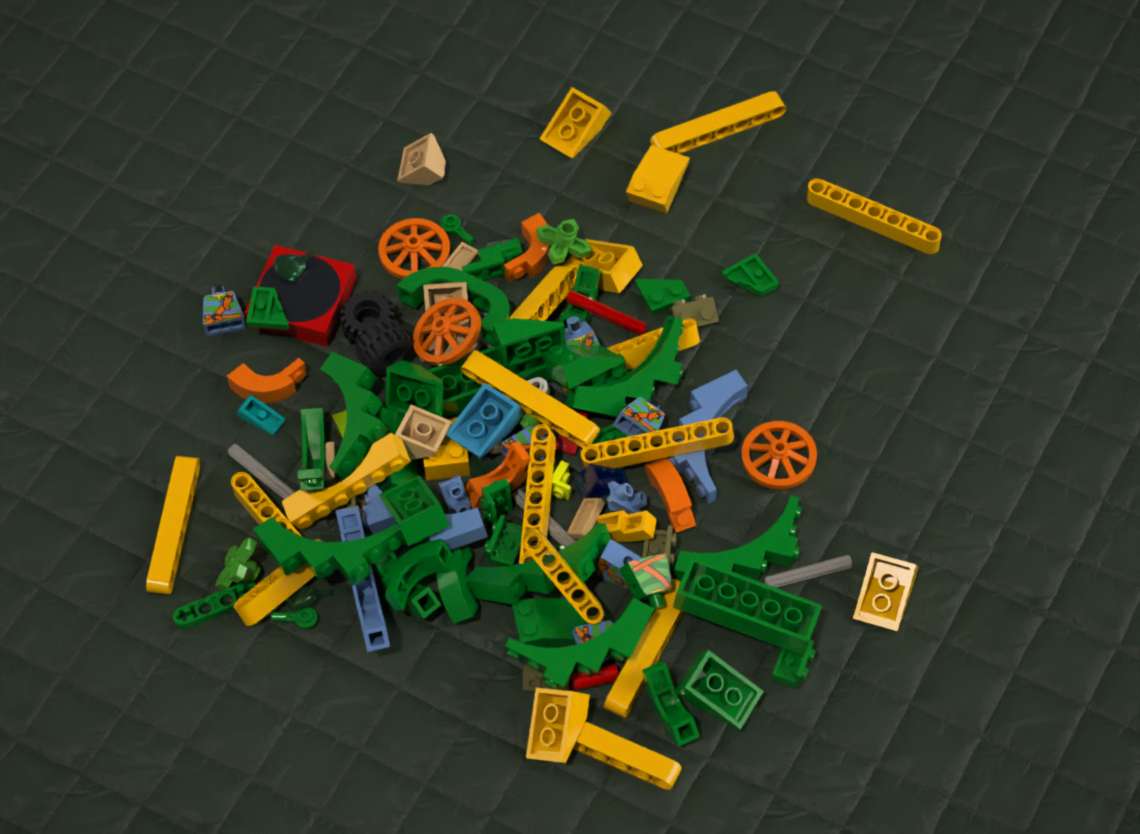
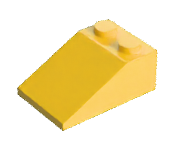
[540,87,612,159]
[626,145,690,214]
[563,239,643,294]
[423,417,470,480]
[853,552,919,631]
[526,688,590,763]

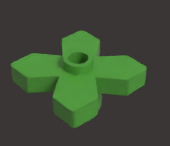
[536,219,591,264]
[215,537,260,590]

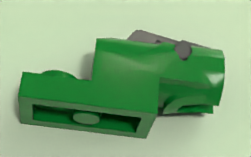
[462,237,523,281]

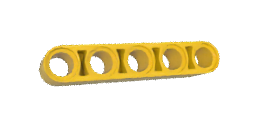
[509,266,578,321]
[231,472,302,537]
[523,529,603,624]
[234,539,321,626]
[573,722,682,790]

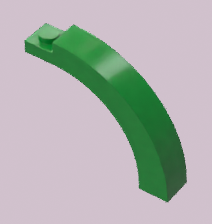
[298,408,326,491]

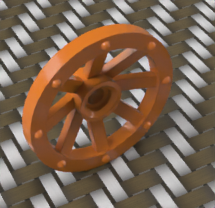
[378,218,450,280]
[413,298,481,366]
[741,421,817,489]

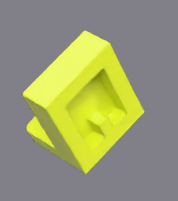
[551,460,571,500]

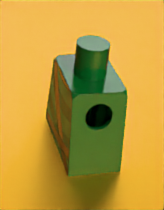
[620,552,673,611]

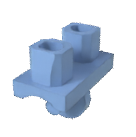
[438,475,472,514]
[607,481,647,514]

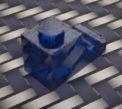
[574,464,627,498]

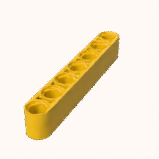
[650,91,786,154]
[807,179,942,254]
[562,318,700,391]
[460,350,600,448]
[581,418,734,472]
[519,424,556,564]
[146,456,200,595]
[604,578,685,718]

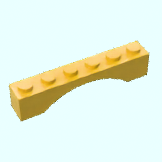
[282,433,411,530]

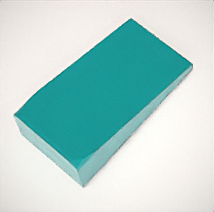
[237,394,286,436]

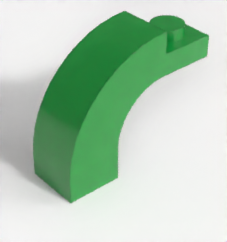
[559,264,601,329]
[383,539,452,611]
[436,547,479,624]
[372,551,441,619]
[642,661,700,746]

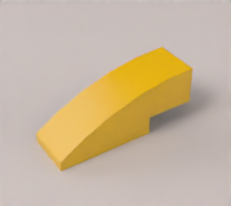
[593,510,657,542]

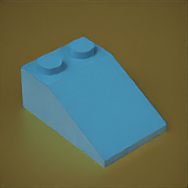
[446,383,524,459]

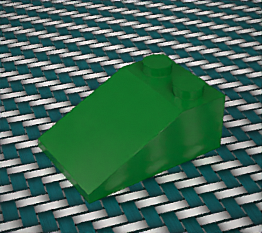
[493,318,565,369]
[542,344,625,389]
[386,360,443,417]
[379,475,449,546]
[512,598,586,648]
[675,650,764,730]

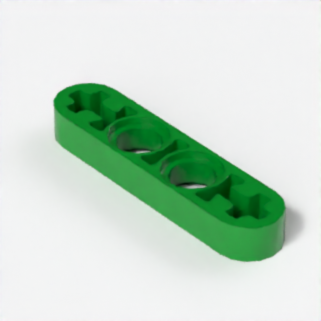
[173,581,256,630]

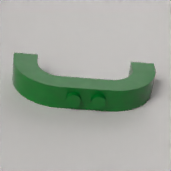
[396,267,511,346]

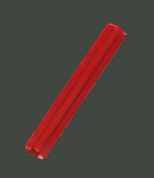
[566,290,647,335]

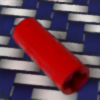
[570,664,619,691]

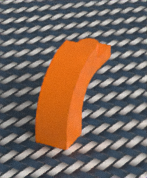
[504,213,551,282]
[227,358,307,403]
[465,442,530,509]
[644,458,696,533]

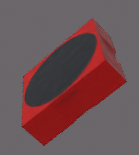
[245,245,357,347]

